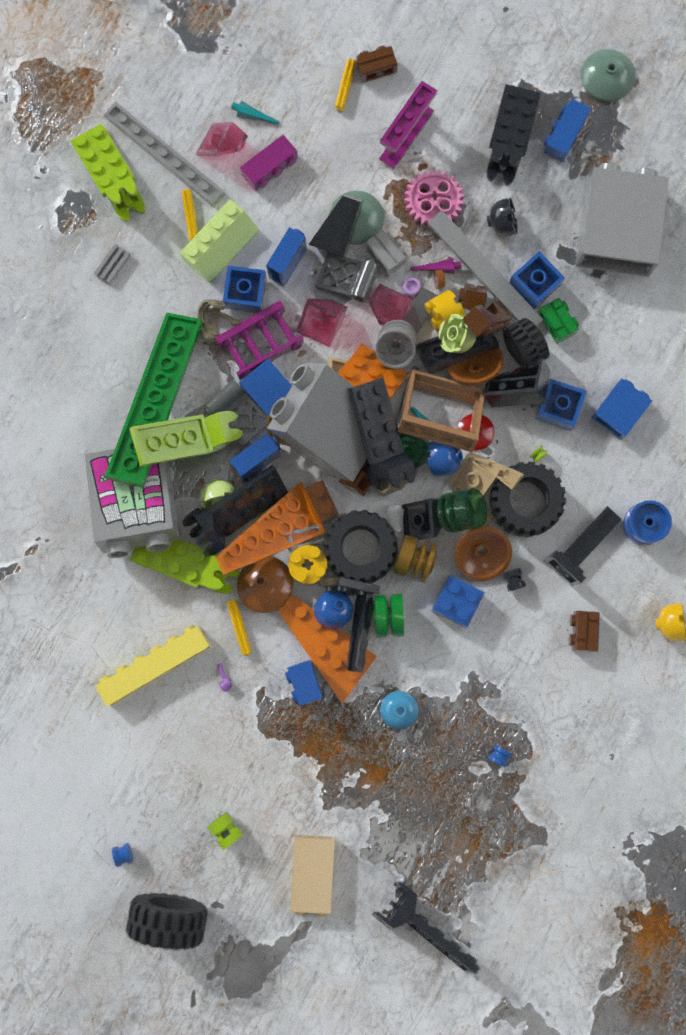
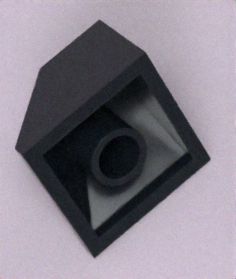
[402,499,447,540]

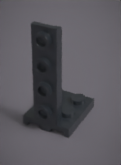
[543,506,622,587]
[319,577,380,672]

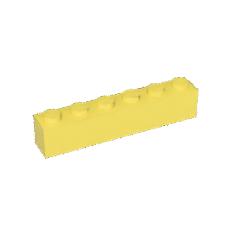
[95,625,211,707]

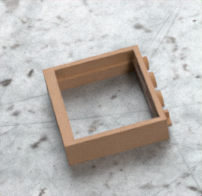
[398,369,484,452]

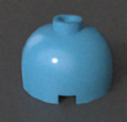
[380,690,419,730]

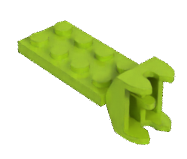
[70,123,146,222]
[130,411,243,467]
[130,539,240,594]

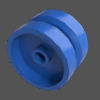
[623,500,672,545]

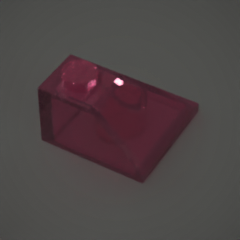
[196,122,248,156]
[368,284,413,326]
[296,298,348,347]

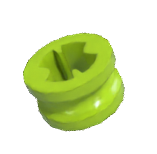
[529,445,548,463]

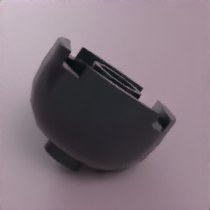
[487,198,518,237]

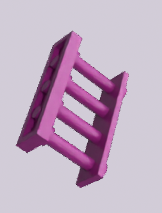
[379,81,438,169]
[215,300,304,380]

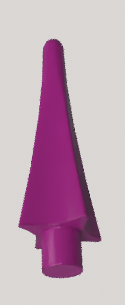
[410,257,462,274]

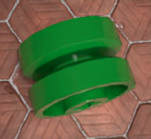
[373,594,404,638]

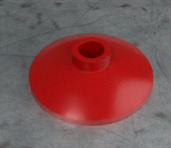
[457,414,495,451]

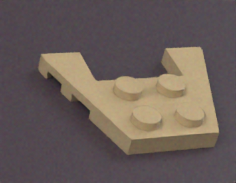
[449,452,524,527]

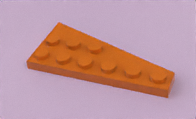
[215,481,326,575]
[277,594,377,703]

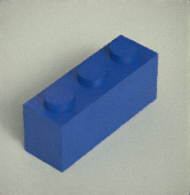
[543,99,591,162]

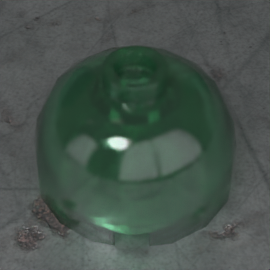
[400,433,431,469]

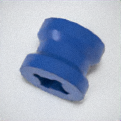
[488,744,513,768]
[112,843,133,867]

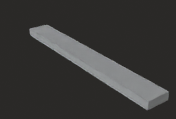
[103,102,225,207]
[428,210,543,326]

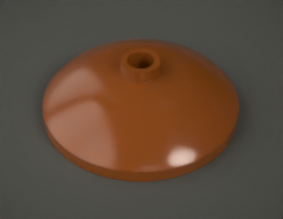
[447,348,504,385]
[454,527,512,581]
[237,556,294,613]

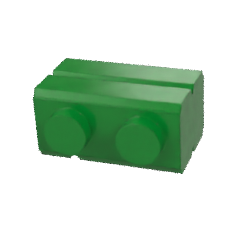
[538,298,579,344]

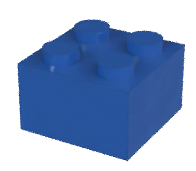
[509,251,565,310]
[223,266,267,313]
[535,379,587,431]
[431,575,485,628]
[285,660,323,706]

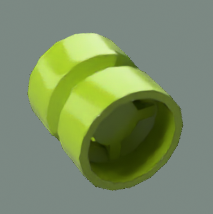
[207,812,244,850]

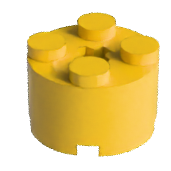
[424,290,466,330]
[288,545,328,586]

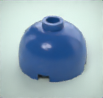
[427,441,463,477]
[314,591,353,630]

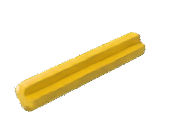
[335,58,356,111]
[181,189,198,241]
[226,600,252,656]

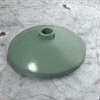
[581,49,636,102]
[329,191,384,245]

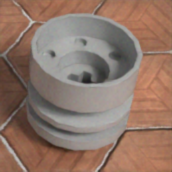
[376,320,417,369]

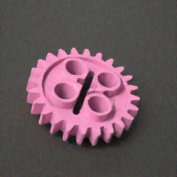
[404,169,464,229]

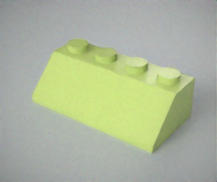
[180,199,260,284]

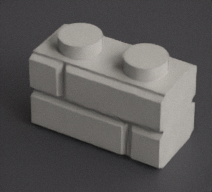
[365,230,406,276]

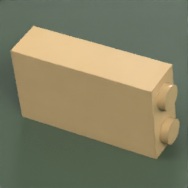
[290,835,335,917]

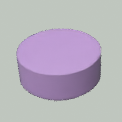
[402,277,421,297]

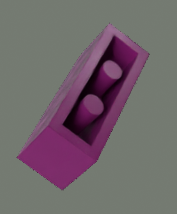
[240,134,298,191]

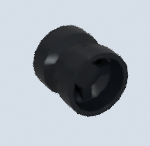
[502,568,527,592]

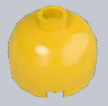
[655,603,686,642]

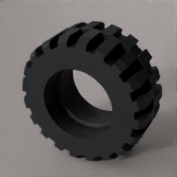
[489,461,566,537]
[324,510,398,584]
[126,893,208,950]

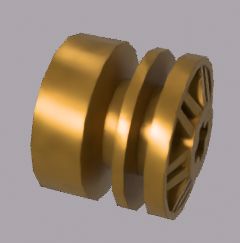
[393,535,437,583]

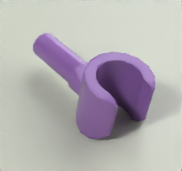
[217,663,232,692]

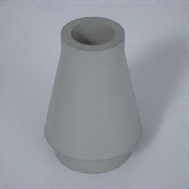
[385,504,404,532]

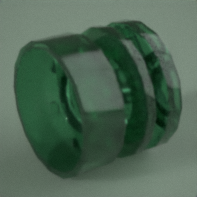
[437,488,487,533]

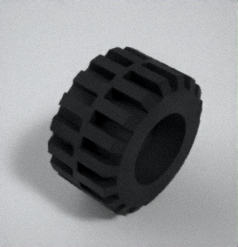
[503,318,550,366]

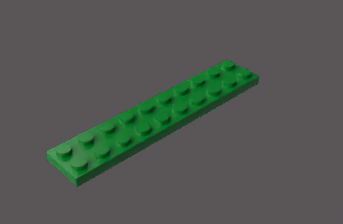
[105,312,203,488]

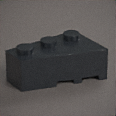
[308,194,364,257]
[483,358,551,408]

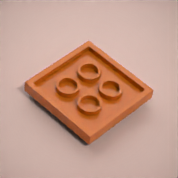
[338,344,409,400]

